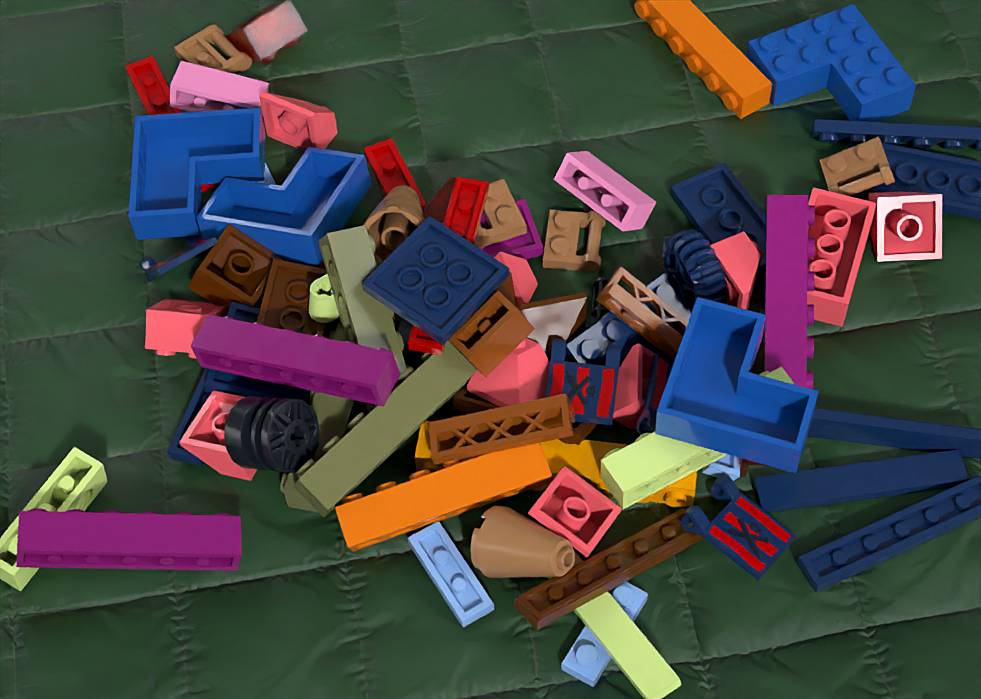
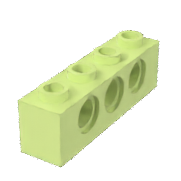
[0,447,108,591]

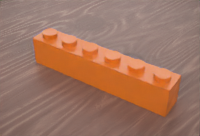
[634,0,773,119]
[335,443,553,552]

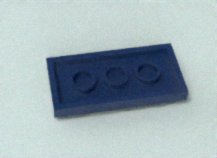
[871,143,981,220]
[670,163,767,274]
[566,272,692,368]

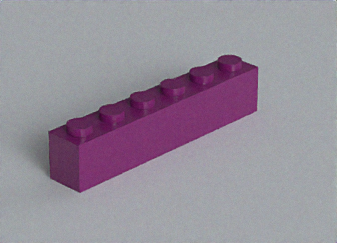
[765,195,815,389]
[191,315,400,406]
[16,508,242,571]

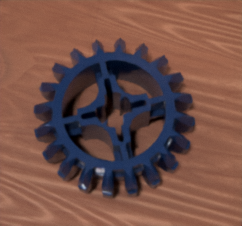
[662,229,728,311]

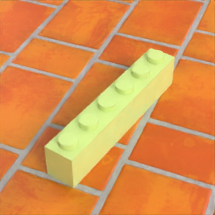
[600,367,795,509]

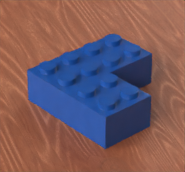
[746,4,916,122]
[129,108,265,240]
[196,147,371,266]
[655,297,819,473]

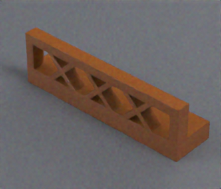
[596,267,689,361]
[429,393,575,464]

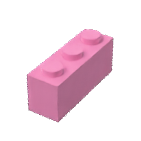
[170,61,269,116]
[554,151,657,232]

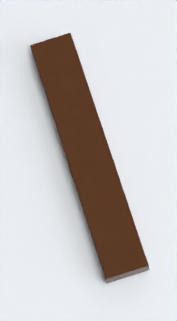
[514,508,704,630]

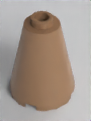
[364,186,425,264]
[470,506,575,578]

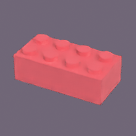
[807,188,877,327]

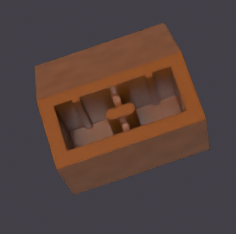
[449,290,535,378]

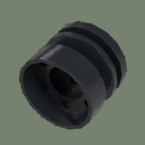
[224,396,320,473]

